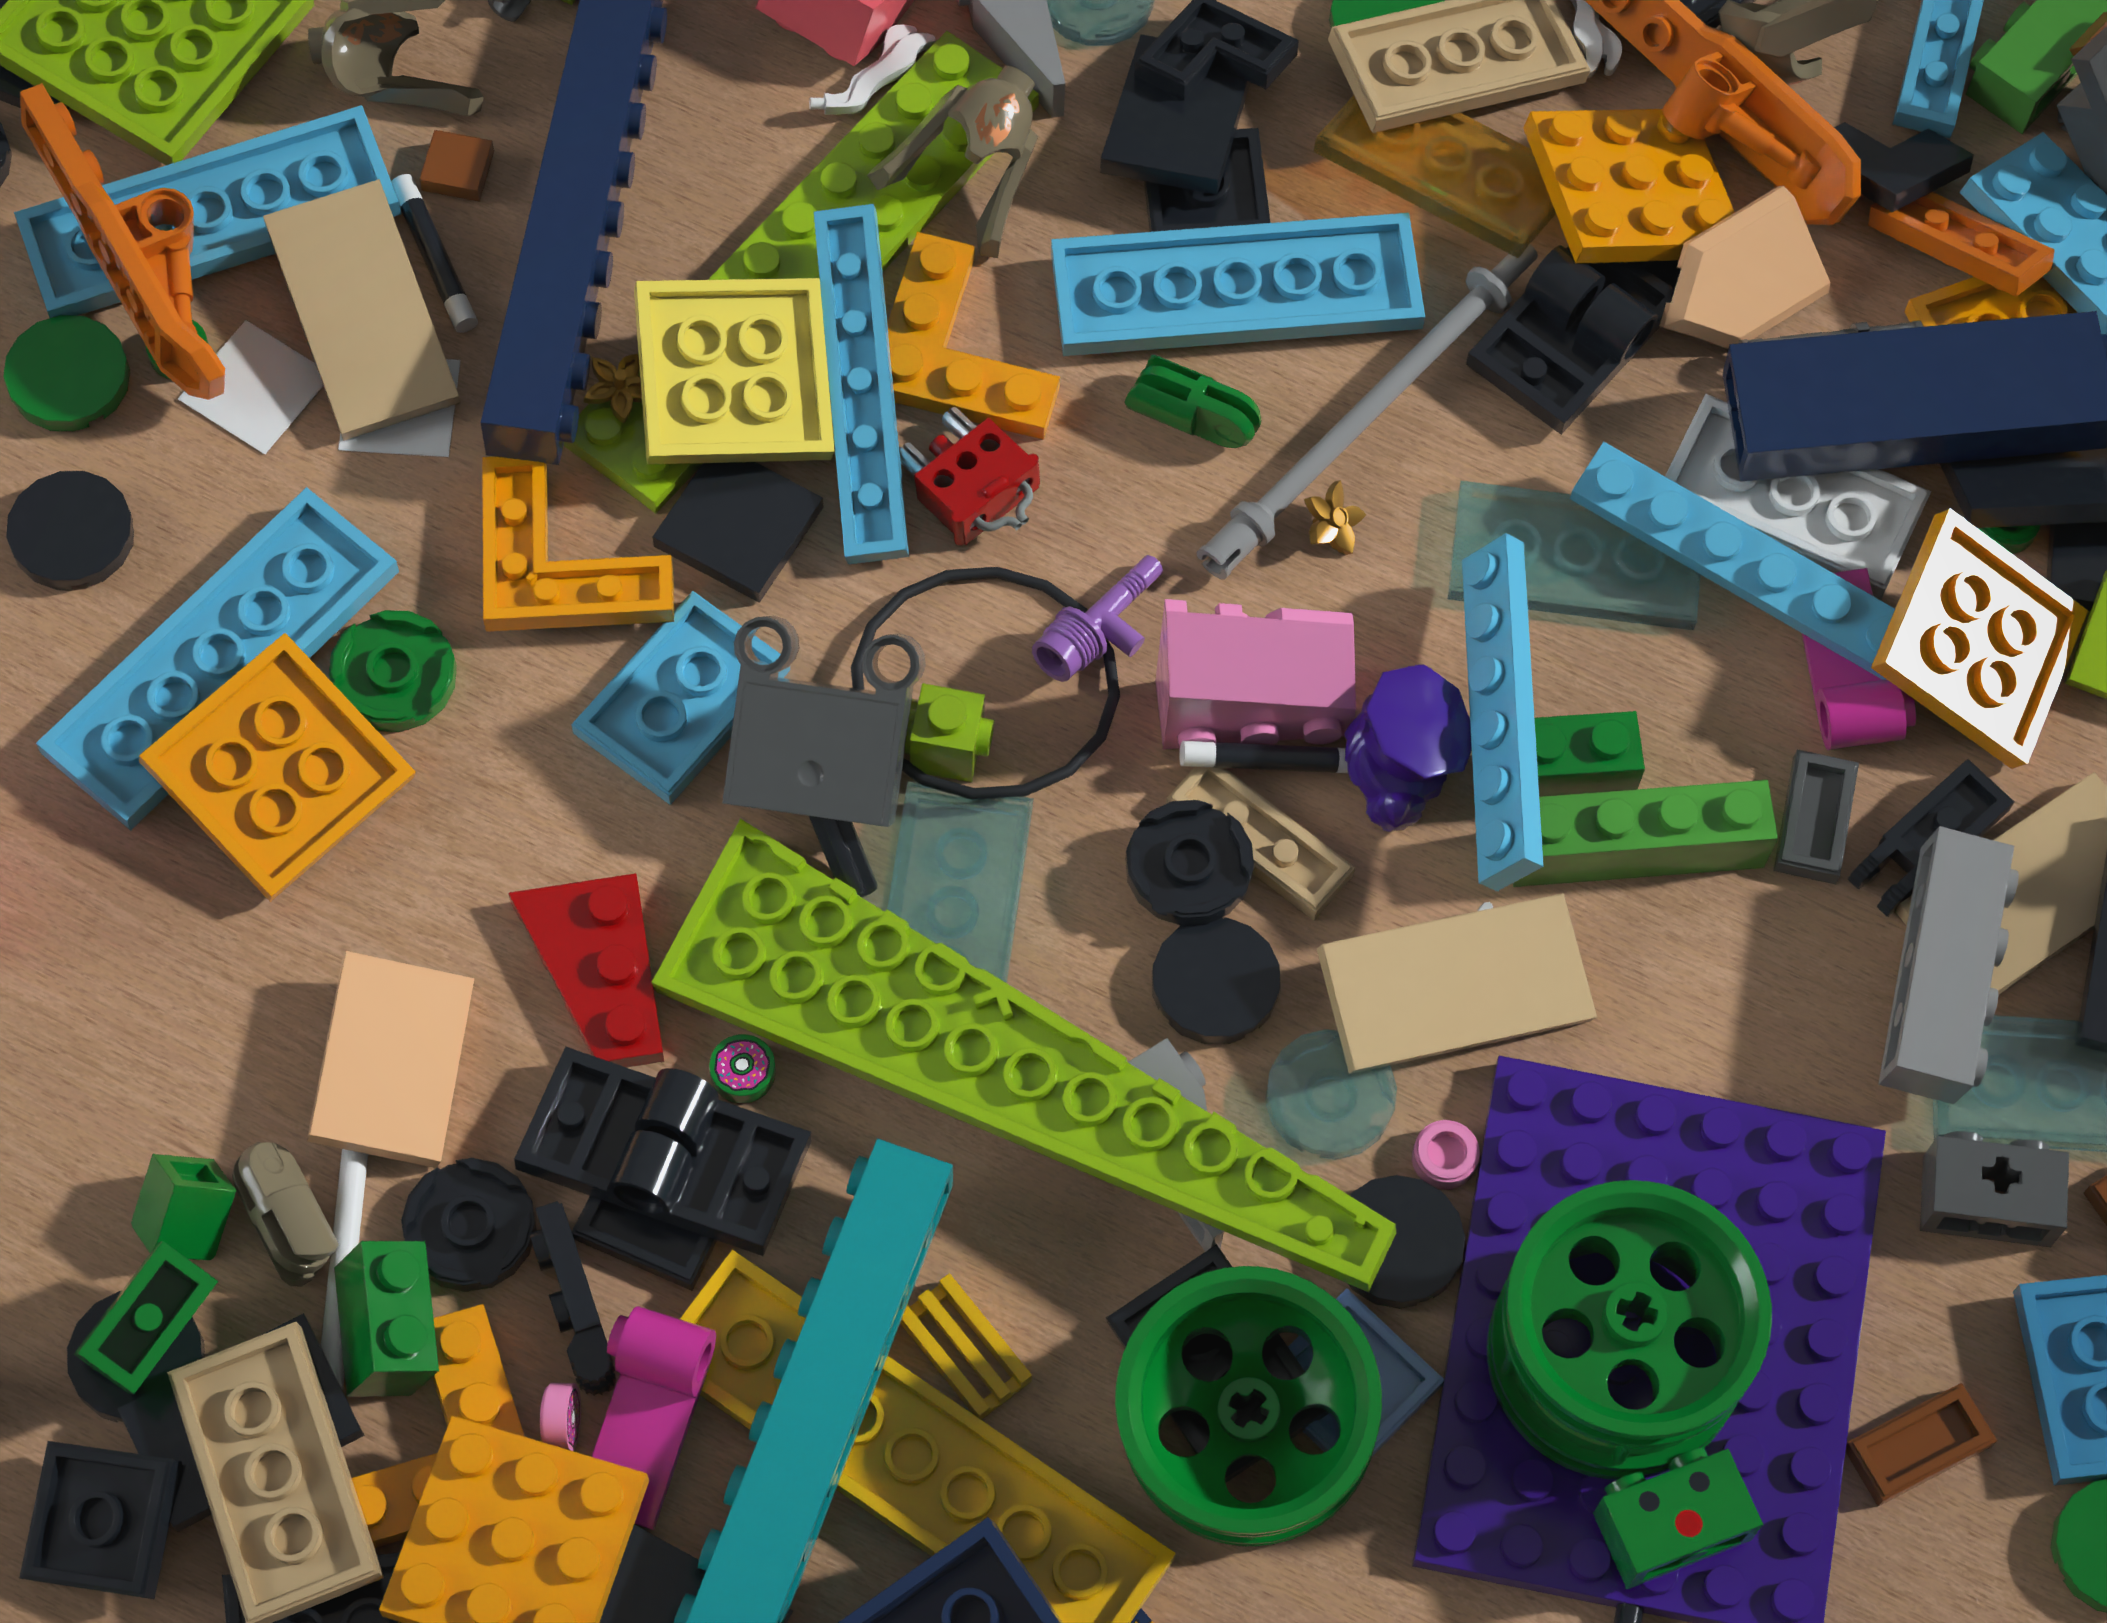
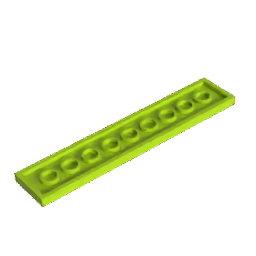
[564,30,1039,514]

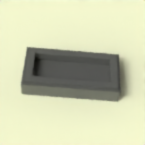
[1773,749,1859,885]

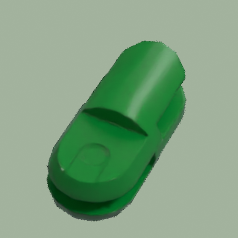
[1124,354,1262,448]

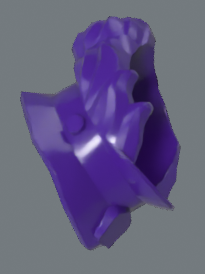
[1344,664,1472,832]

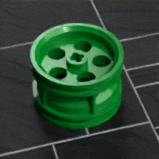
[1487,1180,1772,1480]
[1115,1266,1382,1547]

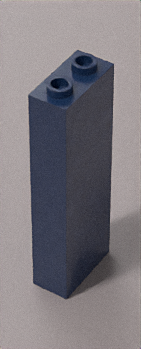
[1723,311,2107,482]

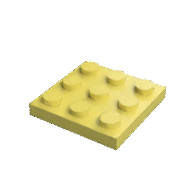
[634,278,835,464]

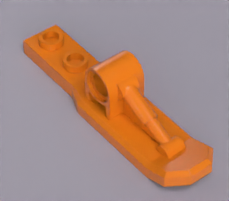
[1584,0,1861,225]
[20,83,225,400]

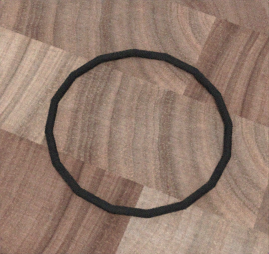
[851,567,1120,800]

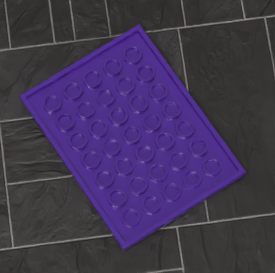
[1412,1055,1886,1623]

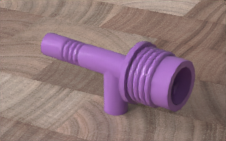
[1032,555,1163,682]

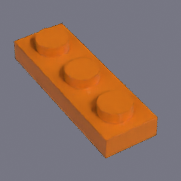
[1868,192,2055,297]

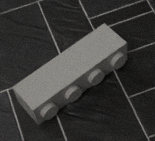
[1878,826,2019,1104]

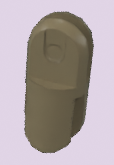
[232,1142,339,1287]

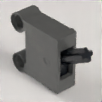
[722,616,926,898]

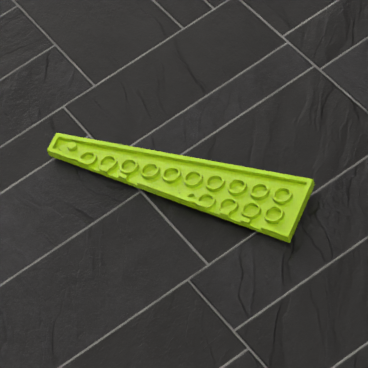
[651,818,1396,1292]

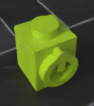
[904,683,995,782]

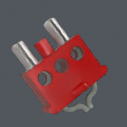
[899,407,1040,546]

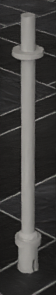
[1197,241,1538,580]

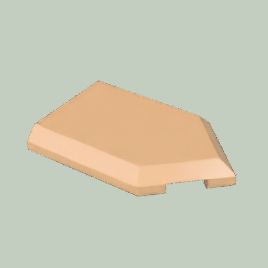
[1659,186,1830,349]

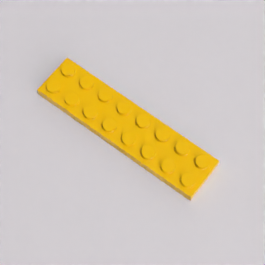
[680,1249,1176,1623]

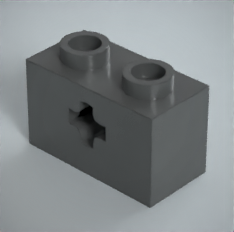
[1920,1131,2069,1248]

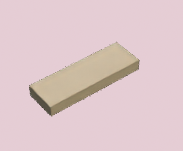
[1166,767,1355,921]

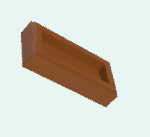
[1846,1383,1997,1507]

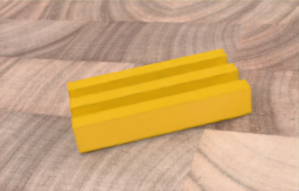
[900,1273,1032,1420]

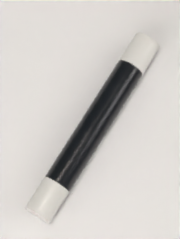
[391,174,478,333]
[1179,741,1348,773]

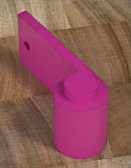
[1802,568,1916,750]
[592,1306,716,1530]

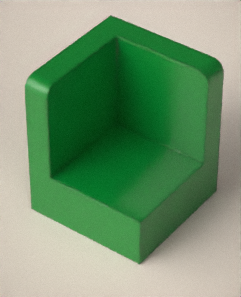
[131,1154,237,1261]

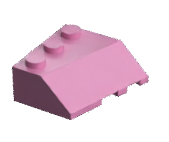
[1155,599,1356,750]

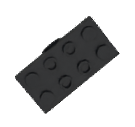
[1466,245,1681,435]
[514,1046,811,1256]

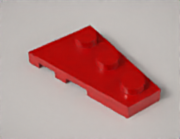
[508,873,664,1067]

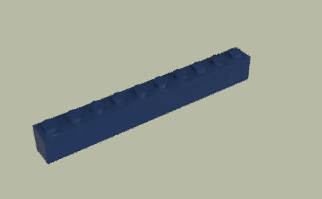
[480,0,667,465]

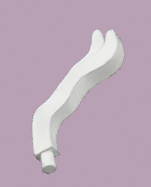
[1570,0,1622,78]
[809,24,936,115]

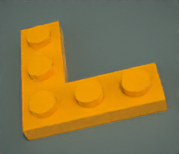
[887,232,1060,440]
[482,457,674,632]
[352,1304,525,1548]

